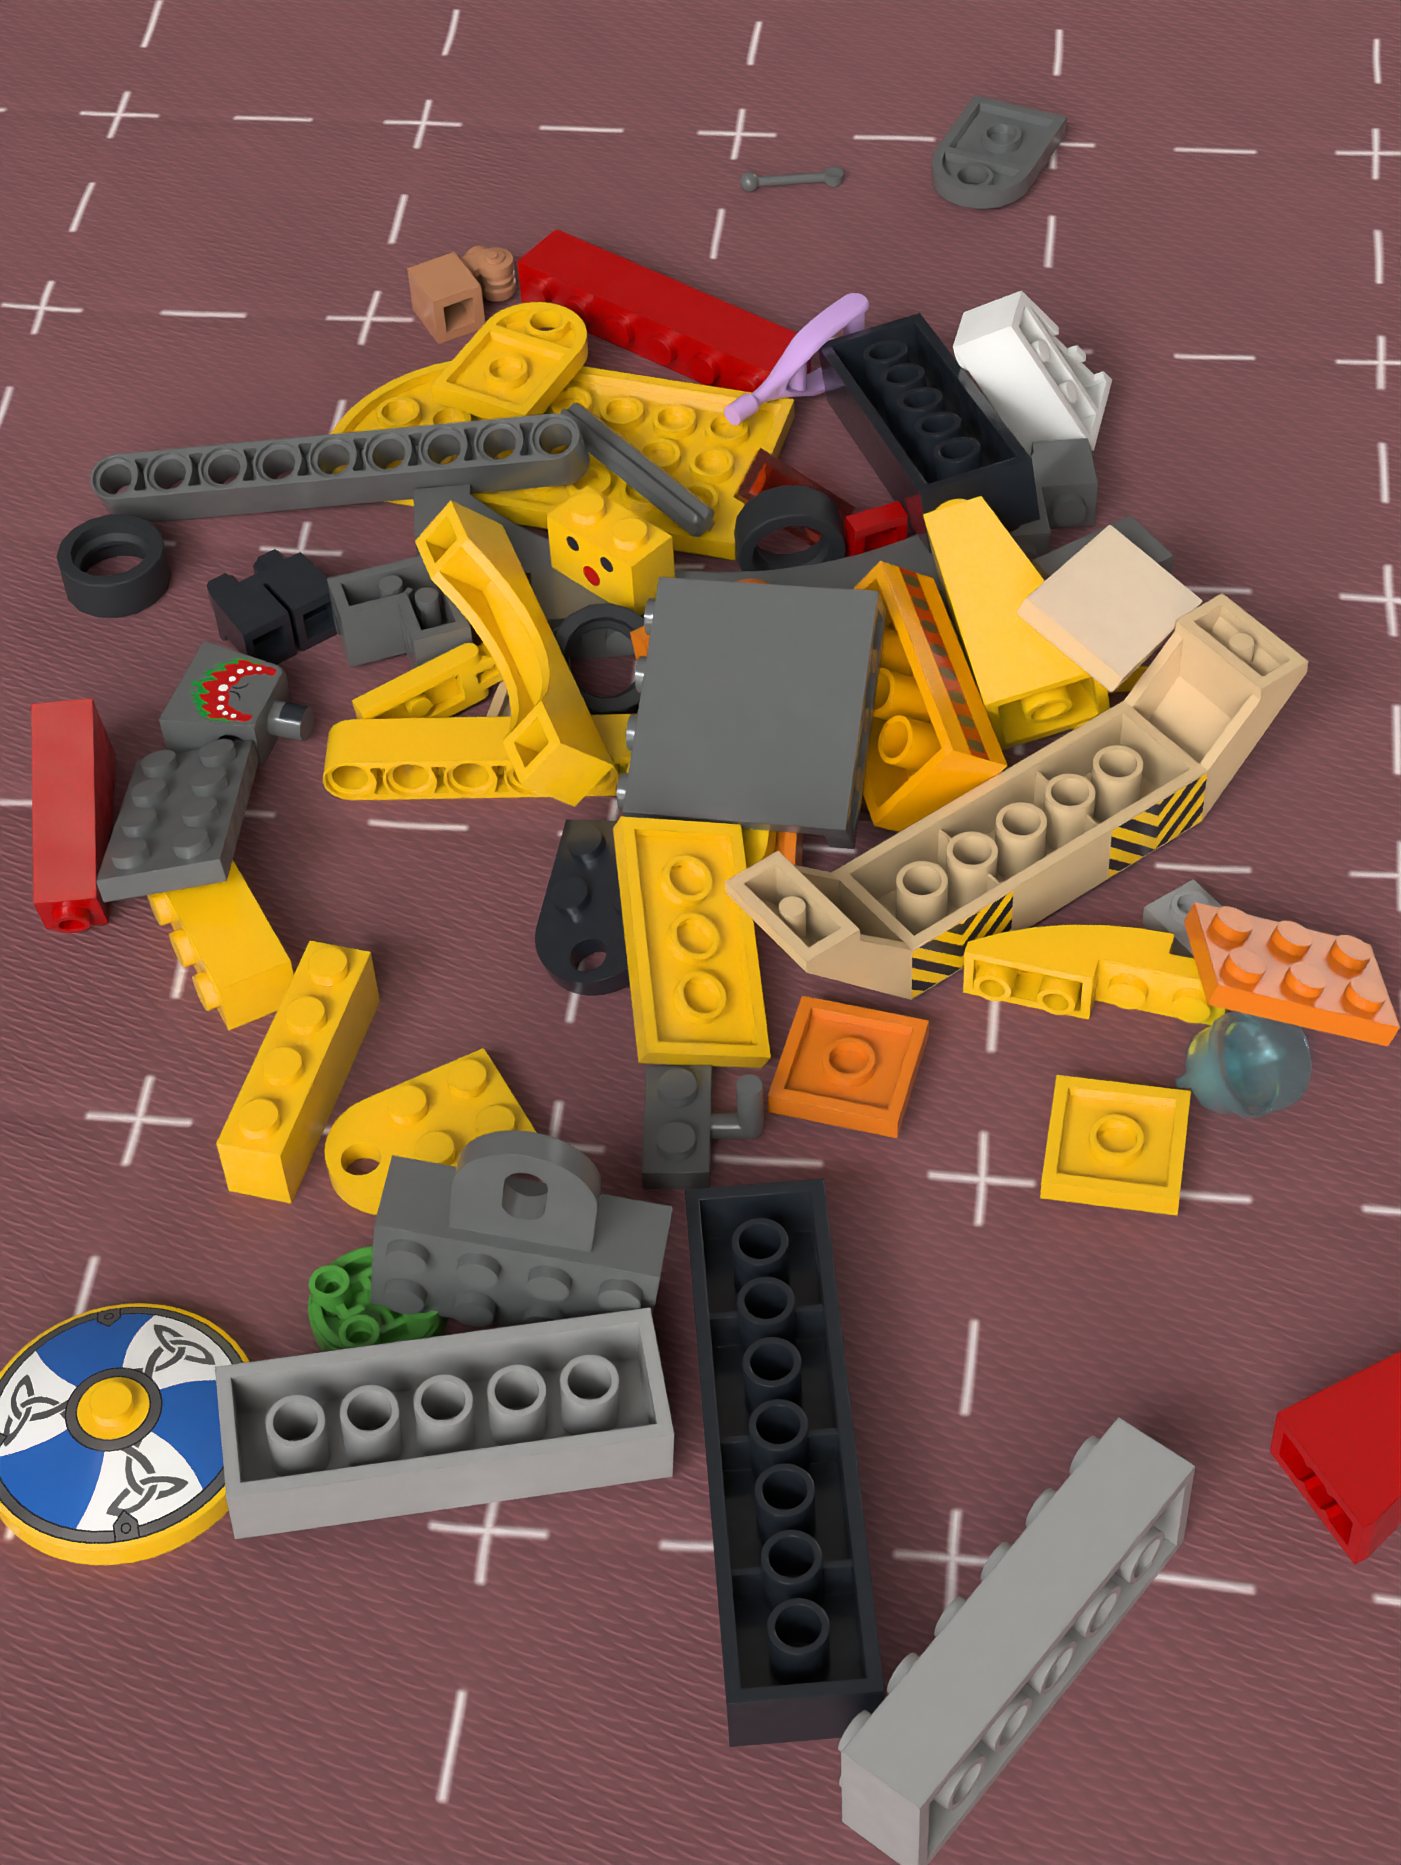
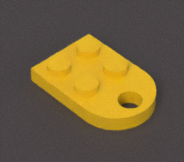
[431,302,588,420]
[325,1048,537,1215]

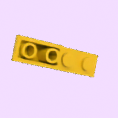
[963,925,1228,1028]

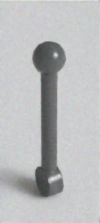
[740,166,844,192]

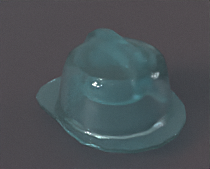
[1175,1011,1312,1118]

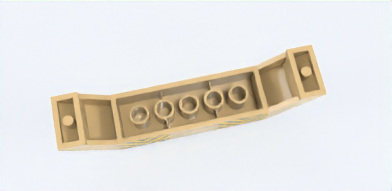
[725,593,1309,1000]

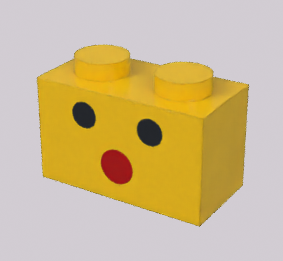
[546,485,675,616]

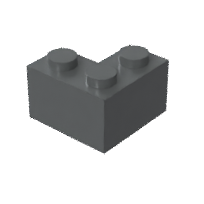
[327,555,473,669]

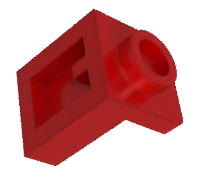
[844,501,908,557]

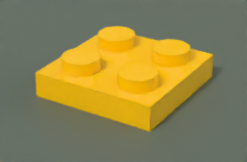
[1040,1075,1191,1216]

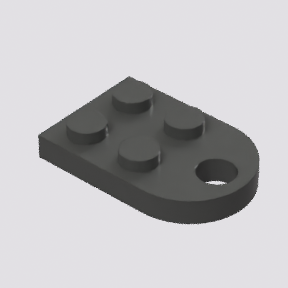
[931,95,1067,209]

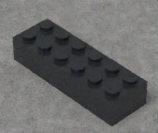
[818,313,1040,553]

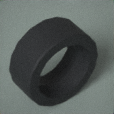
[734,485,847,572]
[56,514,171,618]
[554,603,644,715]

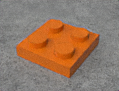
[767,996,929,1139]

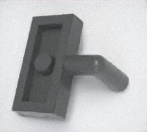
[642,1065,764,1189]

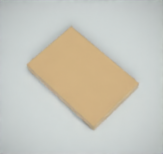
[1016,524,1203,692]

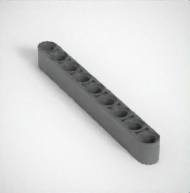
[90,413,590,522]

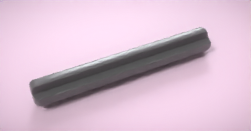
[560,403,715,537]

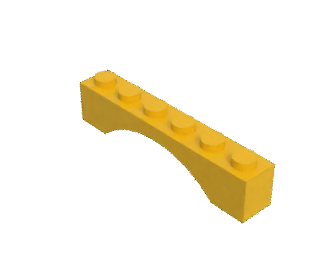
[415,500,614,807]

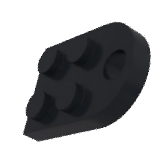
[535,819,630,996]

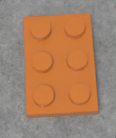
[1184,902,1400,1047]

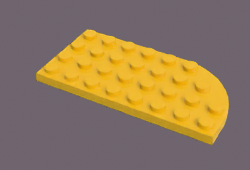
[330,361,795,561]

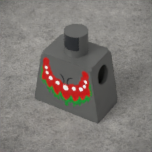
[159,641,314,767]

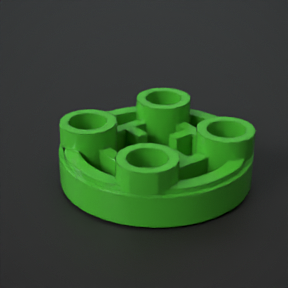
[308,1246,448,1352]

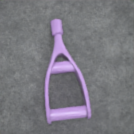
[724,293,869,426]

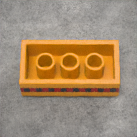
[853,561,1008,832]

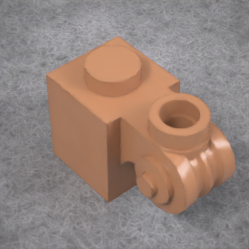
[407,245,517,344]

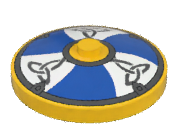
[0,1303,249,1565]

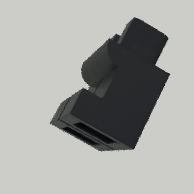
[207,549,337,665]

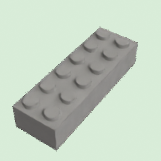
[215,1308,674,1539]
[838,1417,1195,1865]

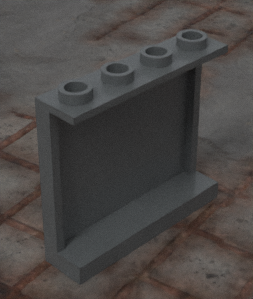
[617,577,887,849]

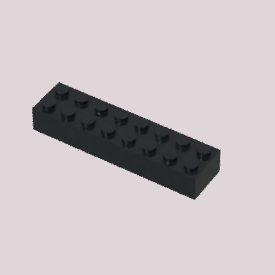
[685,1178,884,1747]

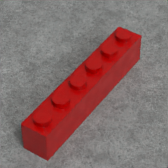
[517,229,811,399]

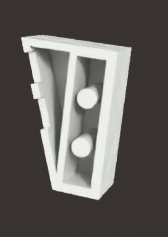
[953,290,1112,456]

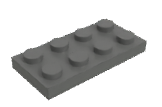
[96,739,259,902]

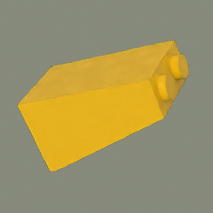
[923,496,1110,750]

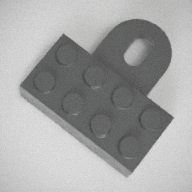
[370,1130,673,1327]

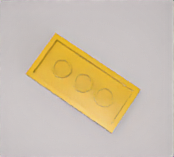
[613,816,771,1068]

